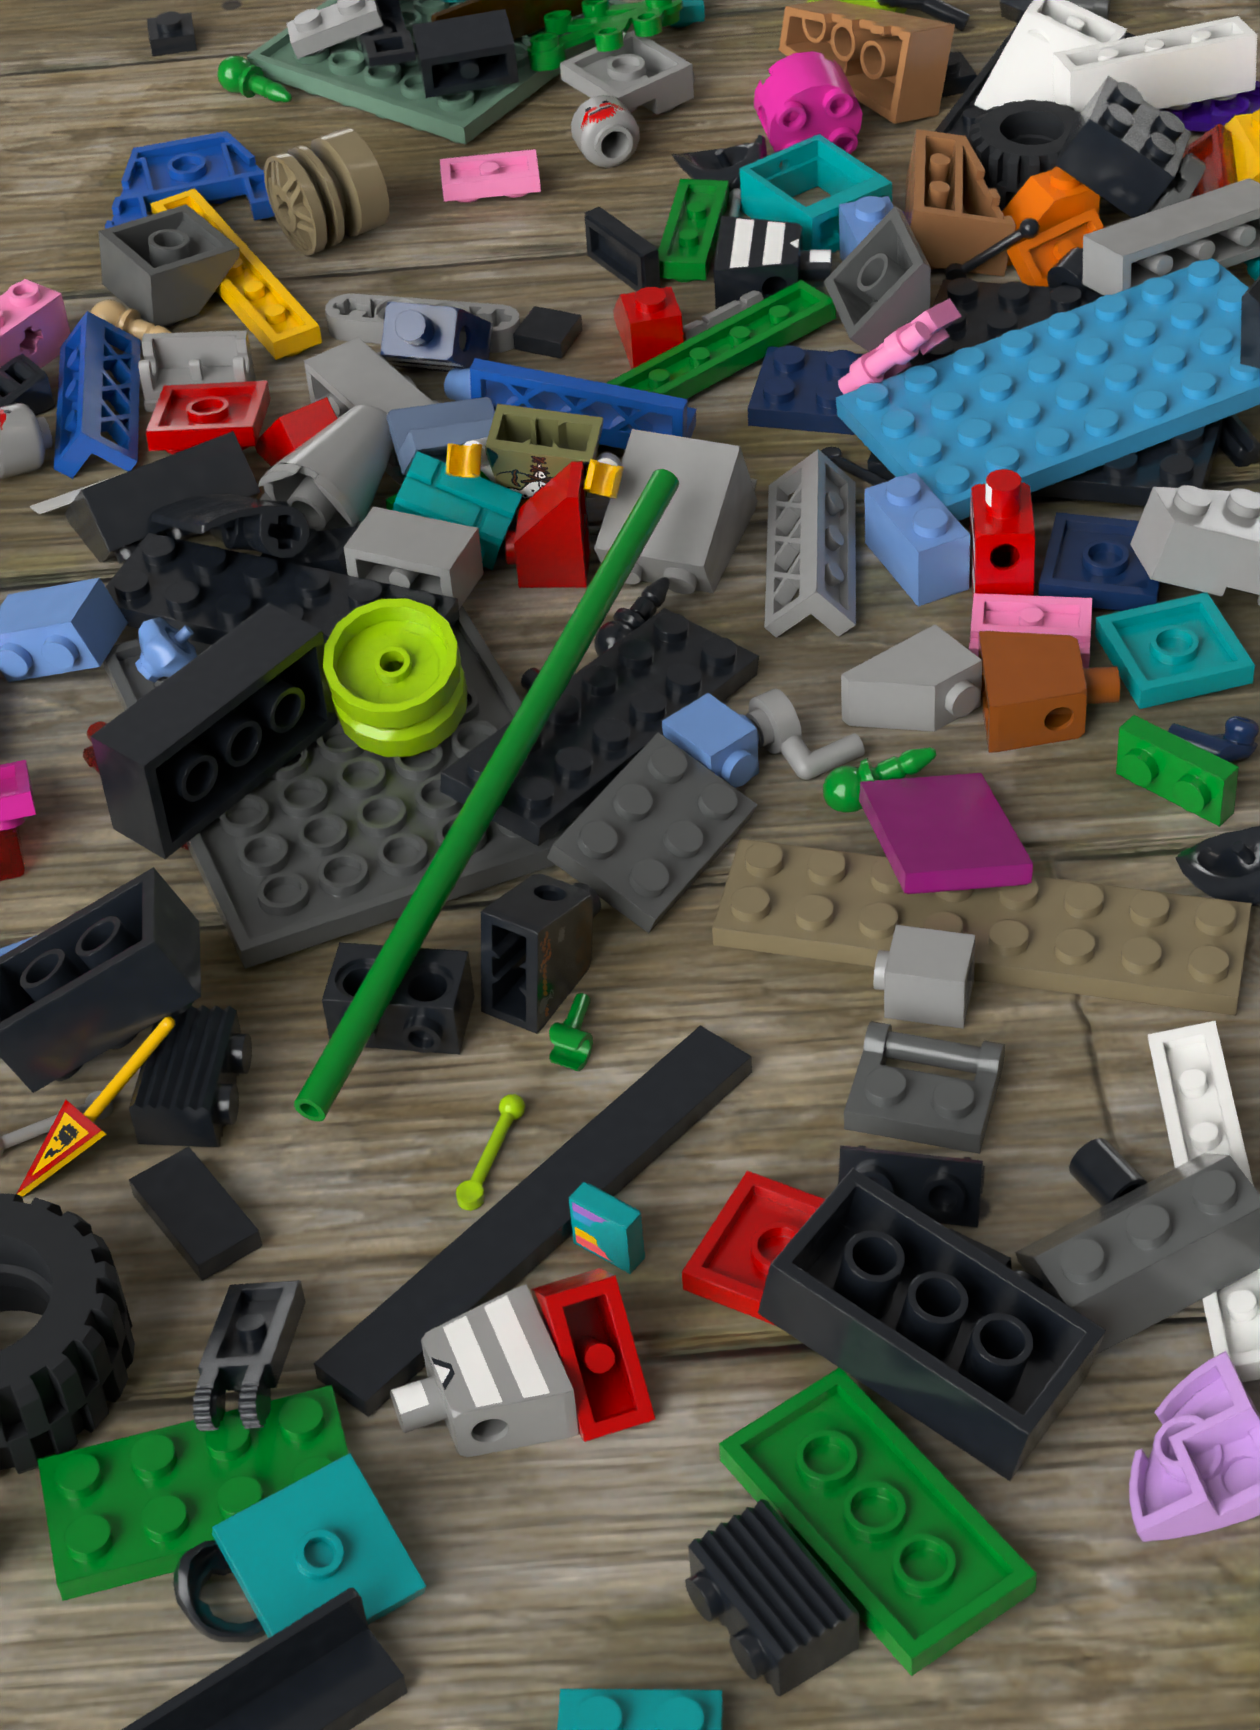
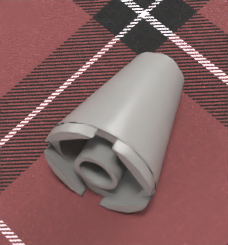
[258,405,394,531]

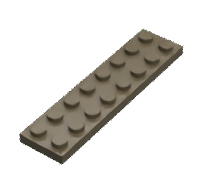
[712,839,1252,1016]

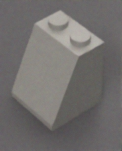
[594,429,758,594]

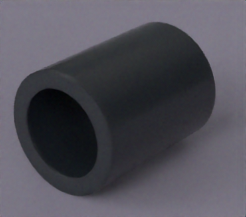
[1069,1138,1148,1206]

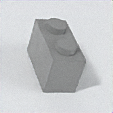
[343,506,484,609]

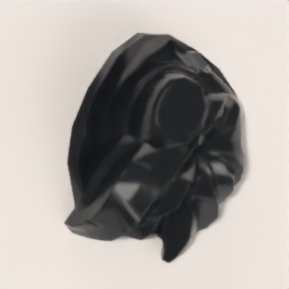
[672,135,767,192]
[1176,826,1260,906]

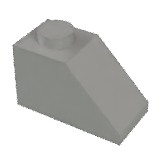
[841,624,982,731]

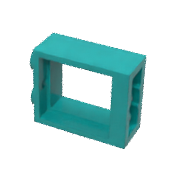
[740,134,892,253]

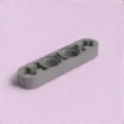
[325,293,520,353]

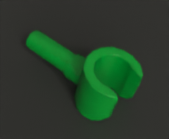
[549,993,593,1071]

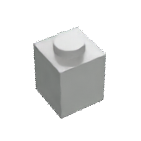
[873,925,975,1029]

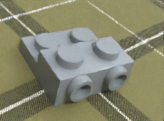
[560,30,695,115]

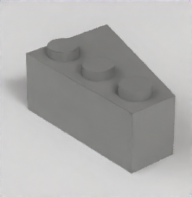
[1130,485,1260,605]

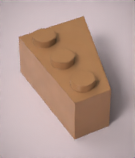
[905,129,1016,277]

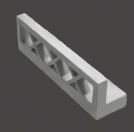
[764,449,856,638]

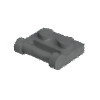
[844,1021,1005,1154]

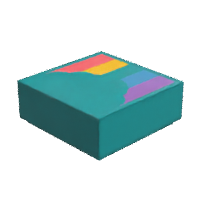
[568,1182,645,1274]

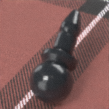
[594,577,670,656]

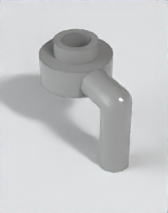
[745,688,865,780]

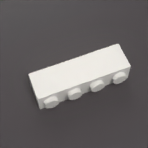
[1053,16,1257,112]

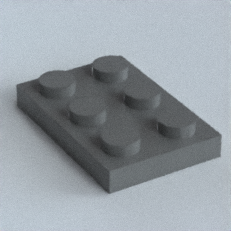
[547,732,758,933]

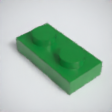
[1116,715,1239,827]

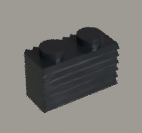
[129,1005,252,1148]
[685,1499,859,1696]

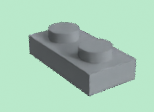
[287,0,383,59]

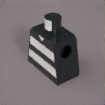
[714,216,832,309]

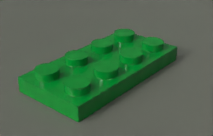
[719,1368,1037,1676]
[38,1385,349,1601]

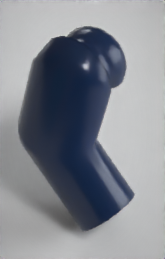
[1168,716,1259,762]

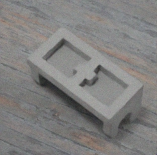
[139,330,256,412]

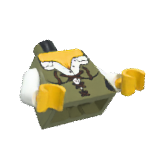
[446,404,624,509]

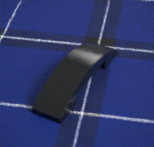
[359,0,416,69]

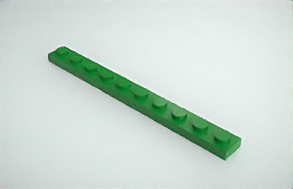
[385,280,836,510]

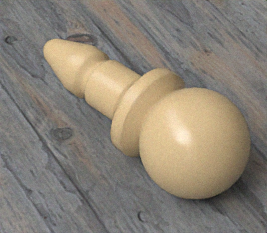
[90,300,172,341]

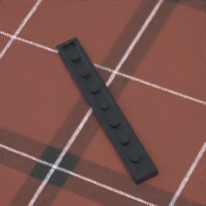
[314,1025,752,1417]

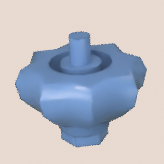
[135,617,198,683]

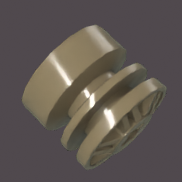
[264,127,389,256]

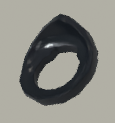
[173,1540,266,1642]

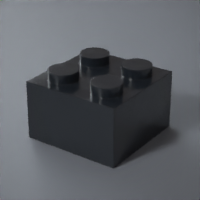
[1055,75,1191,218]

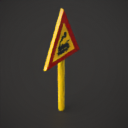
[17,1017,175,1197]

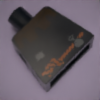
[481,874,601,1034]

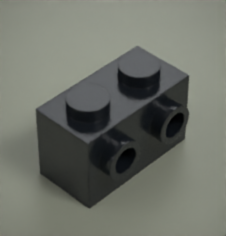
[412,9,519,98]

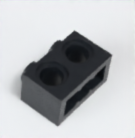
[322,942,475,1054]

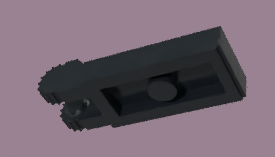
[193,1280,306,1431]

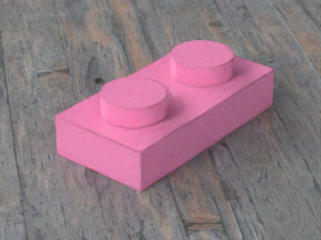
[440,149,541,203]

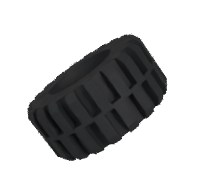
[0,1193,135,1474]

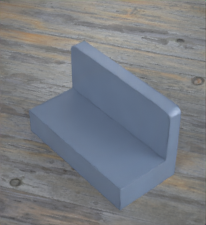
[387,397,495,475]

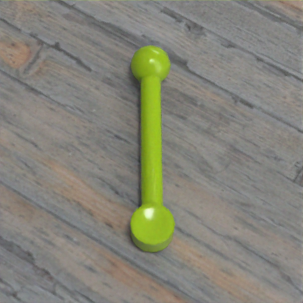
[456,1094,526,1211]

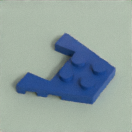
[105,131,275,229]

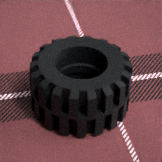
[969,100,1081,211]

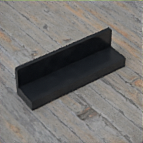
[121,1587,408,1730]

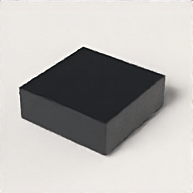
[513,306,583,359]

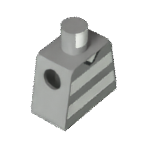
[390,1284,579,1458]

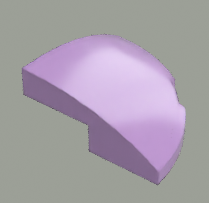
[1129,1351,1260,1542]

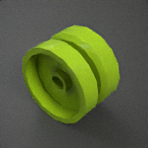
[323,598,467,757]

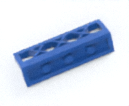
[54,311,141,479]
[470,358,696,449]

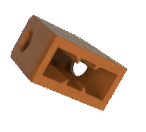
[978,631,1120,753]

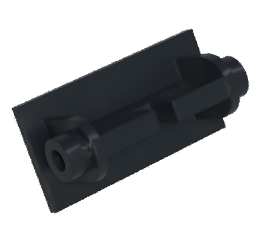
[838,1145,985,1228]

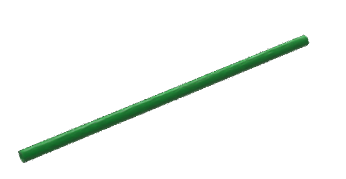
[294,469,679,1122]

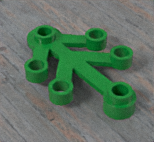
[527,0,683,71]

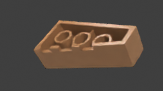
[779,0,955,124]

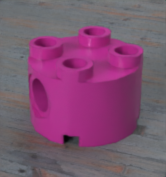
[754,51,862,154]

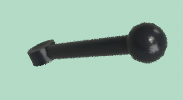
[945,218,1040,280]
[821,447,888,486]

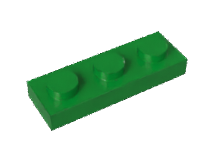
[658,179,729,282]

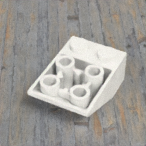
[974,0,1127,111]

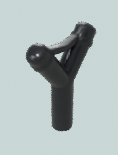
[878,0,970,31]

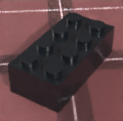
[90,603,338,859]
[758,1168,1106,1481]

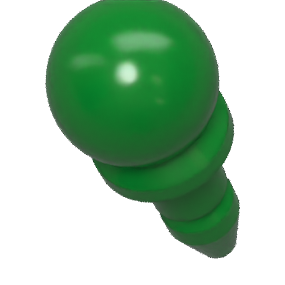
[217,55,292,102]
[823,747,937,812]

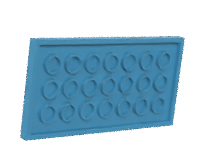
[836,258,1260,521]

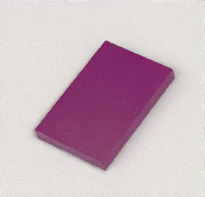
[859,773,1033,894]

